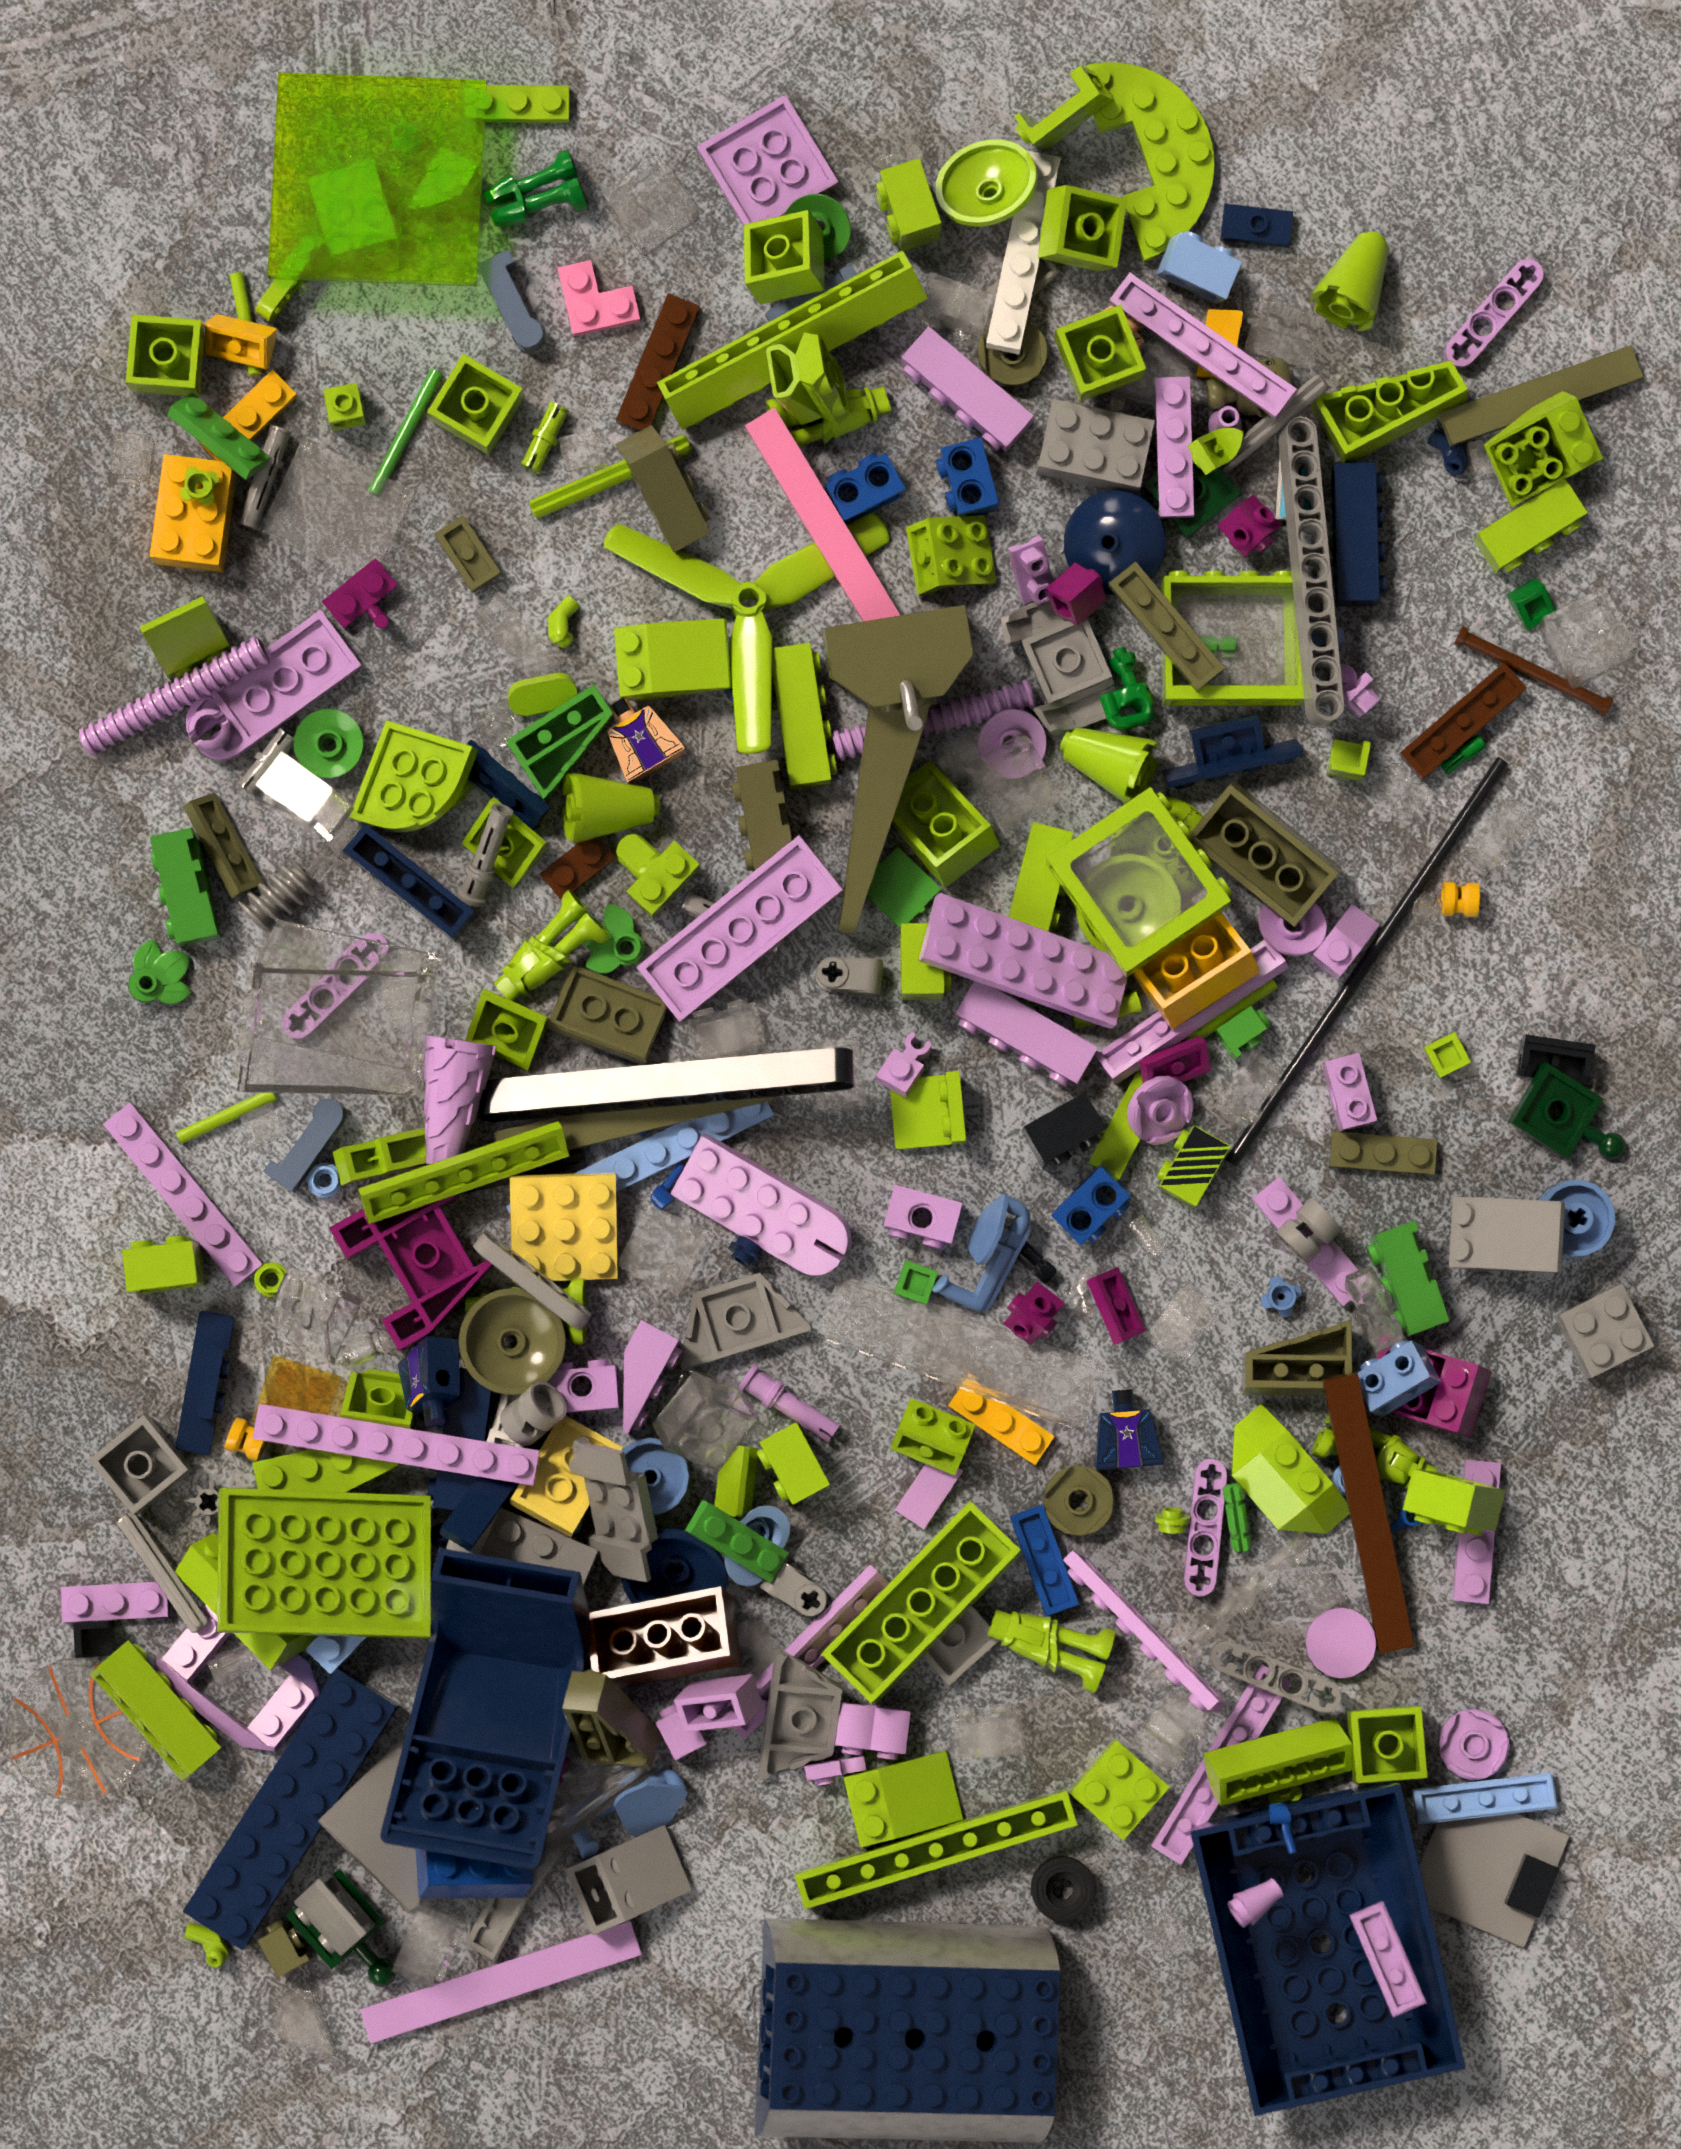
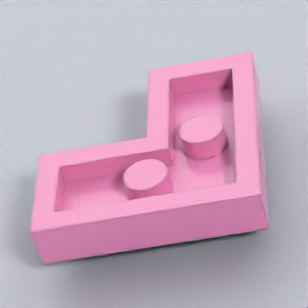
[558,260,641,337]

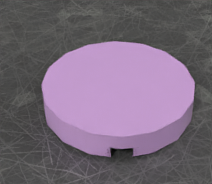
[1127,1075,1194,1145]
[1305,1607,1376,1679]
[1437,1709,1510,1780]

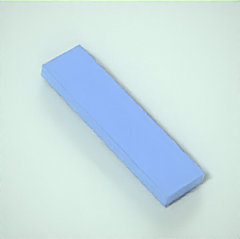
[1411,1773,1558,1825]

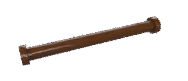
[1454,626,1614,717]

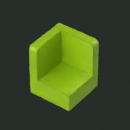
[1326,739,1371,781]

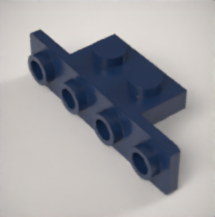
[1162,714,1304,789]
[175,1311,234,1455]

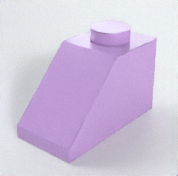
[1309,904,1379,980]

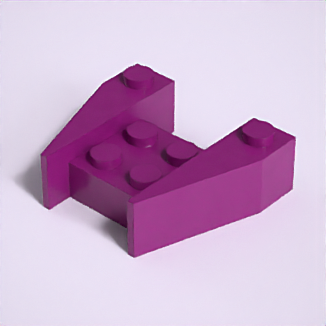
[329,1195,494,1353]

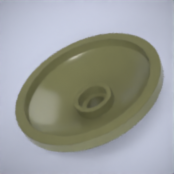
[459,1288,565,1395]

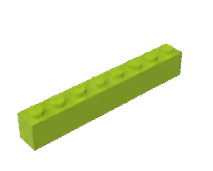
[657,250,928,430]
[794,1789,1078,1910]

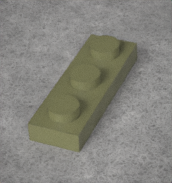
[183,793,264,898]
[1329,1131,1437,1175]

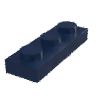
[467,740,550,831]

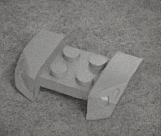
[1001,600,1125,736]
[569,1437,658,1582]
[446,1507,598,1585]

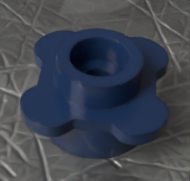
[728,1236,763,1267]

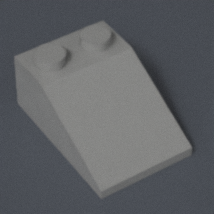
[1449,1197,1565,1273]
[294,1871,376,1956]

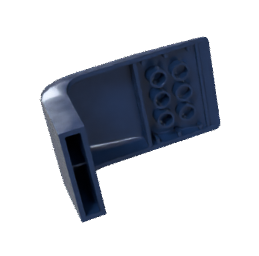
[380,1548,590,1869]

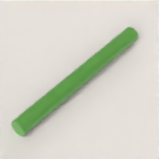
[368,369,443,497]

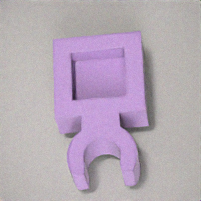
[876,1032,931,1098]
[804,1755,866,1786]

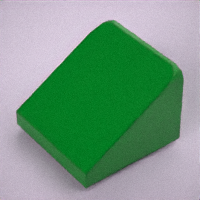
[1506,579,1557,631]

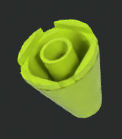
[1309,231,1389,331]
[1060,727,1161,804]
[562,773,660,843]

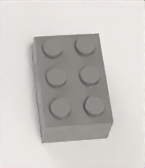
[1037,399,1155,495]

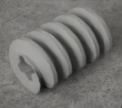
[238,858,316,933]

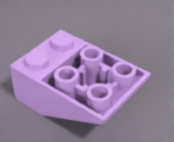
[623,1320,683,1435]

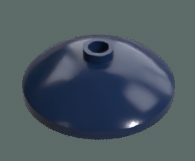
[1063,490,1167,595]
[621,1529,728,1604]

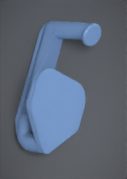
[932,1194,1031,1312]
[566,1769,688,1859]

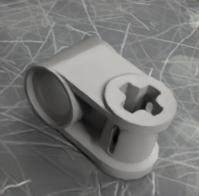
[815,957,883,997]
[759,1560,828,1616]

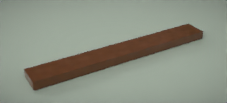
[1322,1372,1414,1654]

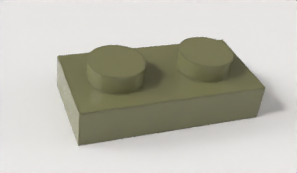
[434,515,502,593]

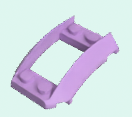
[154,1601,320,1752]

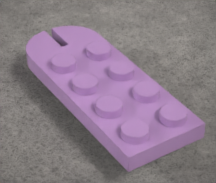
[186,610,363,761]
[671,1133,852,1275]

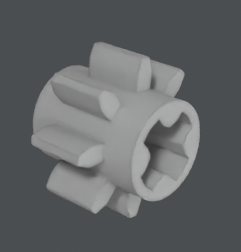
[188,1480,228,1524]

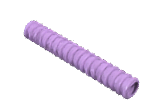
[79,636,270,757]
[832,679,1036,762]

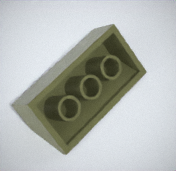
[1189,780,1342,927]

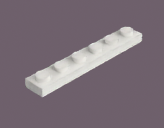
[986,151,1061,355]

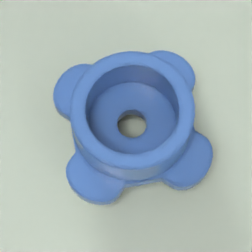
[1261,1276,1302,1317]

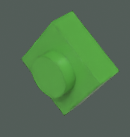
[893,1260,938,1305]

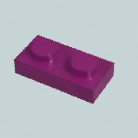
[1139,1036,1211,1083]
[1086,1267,1146,1345]

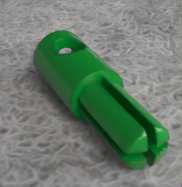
[1441,735,1487,774]

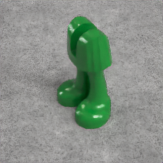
[483,149,589,227]

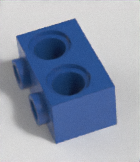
[935,437,999,516]
[825,453,906,525]
[1051,1163,1132,1245]

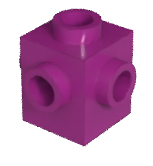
[1217,494,1281,557]
[1003,1281,1065,1346]

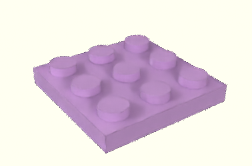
[696,94,839,227]

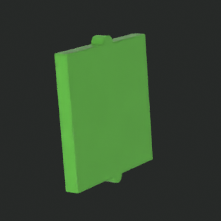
[867,847,942,928]

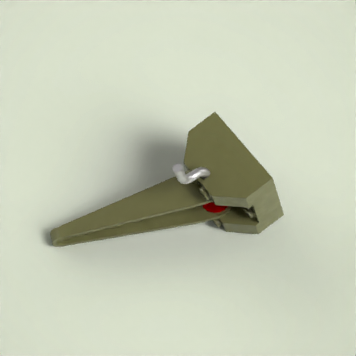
[821,605,973,935]

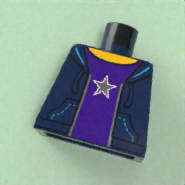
[398,1336,460,1427]
[1094,1389,1164,1470]

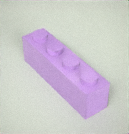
[901,326,1034,454]
[954,981,1098,1088]

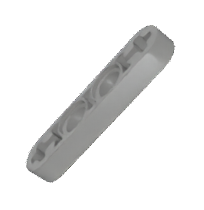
[473,1231,592,1330]
[1209,1640,1341,1713]

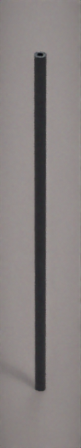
[1225,757,1509,1167]

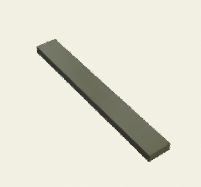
[493,1097,774,1151]

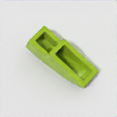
[333,1128,428,1186]

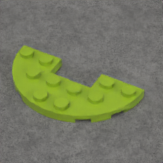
[1083,62,1214,264]

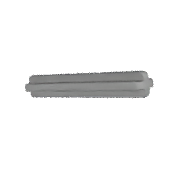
[1221,375,1329,473]
[118,1512,208,1633]

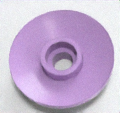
[978,709,1046,778]
[1258,903,1327,956]

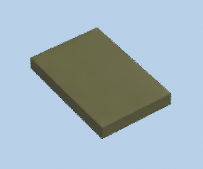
[546,964,668,1065]

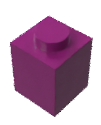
[1046,563,1107,626]

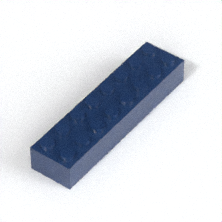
[182,1667,400,1950]

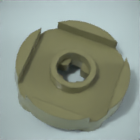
[978,321,1047,388]
[1043,1465,1114,1536]

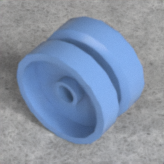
[1538,1180,1615,1259]
[621,1438,690,1515]

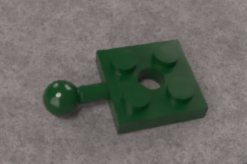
[1143,459,1241,539]
[1508,1062,1626,1160]
[285,1867,396,1987]

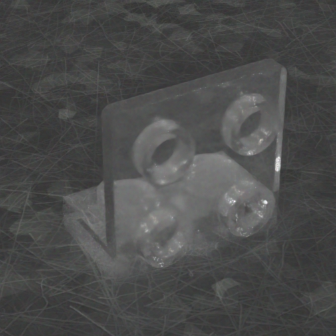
[617,1204,711,1297]

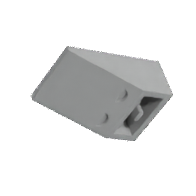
[565,1825,692,1936]

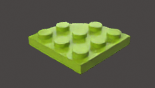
[349,720,478,832]

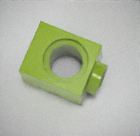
[323,383,367,431]

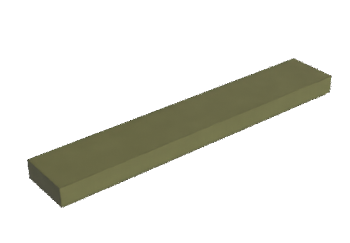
[1438,345,1644,447]

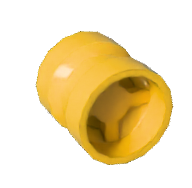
[1440,881,1480,918]
[224,1417,267,1462]

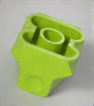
[766,332,850,425]

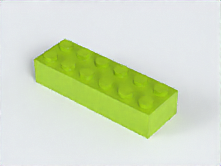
[821,1501,1023,1706]

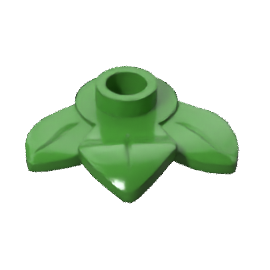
[583,904,645,973]
[128,940,191,1005]

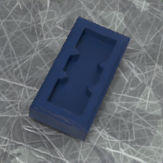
[1220,203,1293,248]

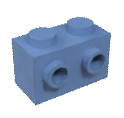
[1357,1340,1441,1417]

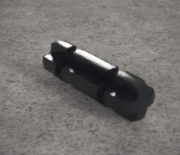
[1005,1226,1057,1284]

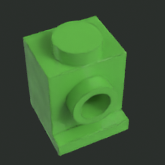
[1214,1006,1271,1061]

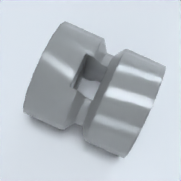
[1275,1198,1342,1265]
[500,1381,567,1446]

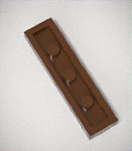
[616,293,700,431]
[1398,662,1527,781]

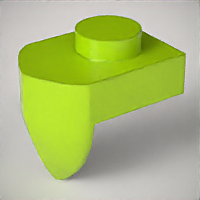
[1187,427,1244,475]

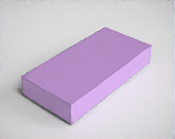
[895,1464,963,1530]

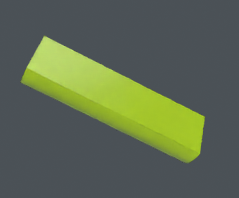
[1204,1718,1352,1806]

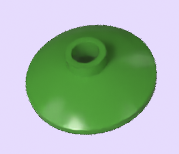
[785,194,851,261]
[293,709,364,779]

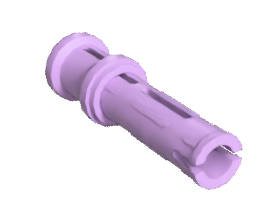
[737,1363,840,1443]

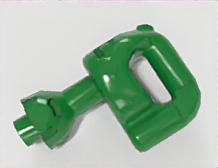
[1100,647,1156,730]

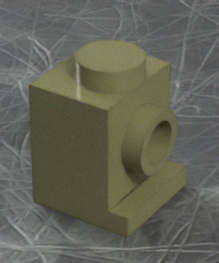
[257,1919,313,1978]

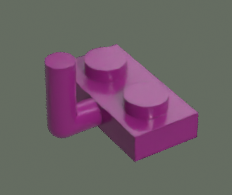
[322,558,398,629]

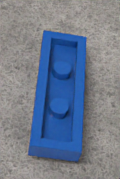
[1009,1504,1079,1616]

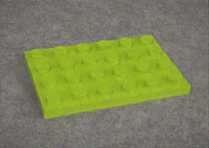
[217,1488,431,1639]

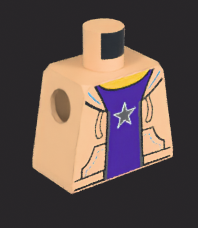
[607,698,686,784]

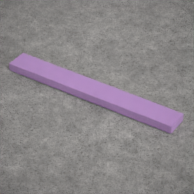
[360,1920,642,2044]

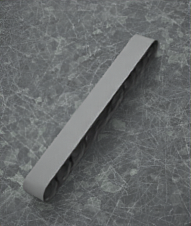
[1278,416,1344,728]

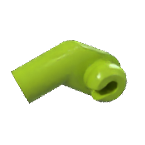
[547,595,580,648]
[184,1922,229,1968]

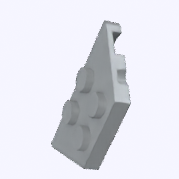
[681,1273,812,1371]
[757,1648,842,1780]

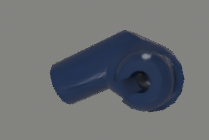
[1427,428,1467,476]

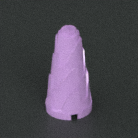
[424,1035,496,1164]

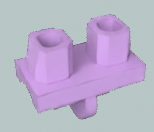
[1008,535,1053,605]
[1326,664,1380,718]

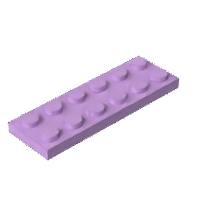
[636,835,844,1022]
[919,893,1127,1029]

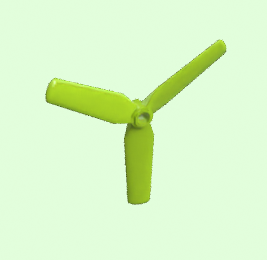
[603,513,890,754]

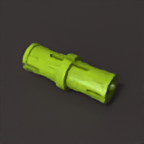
[520,402,570,474]

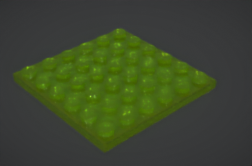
[267,72,487,287]

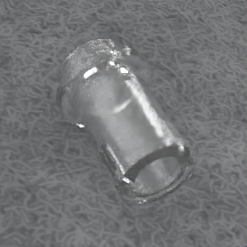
[1125,1214,1168,1260]

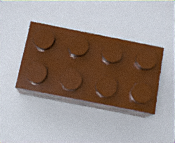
[588,1586,741,1689]

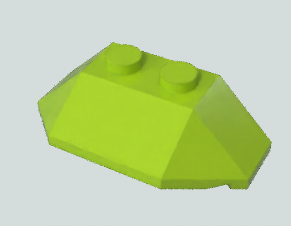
[1231,1404,1350,1534]

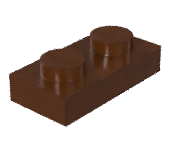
[540,837,616,900]

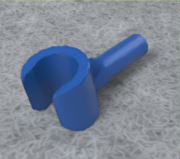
[650,1162,685,1211]
[1389,1508,1420,1534]
[1269,1804,1297,1854]

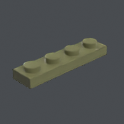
[1108,561,1225,692]

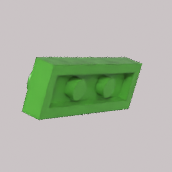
[167,393,270,480]
[685,1500,789,1583]

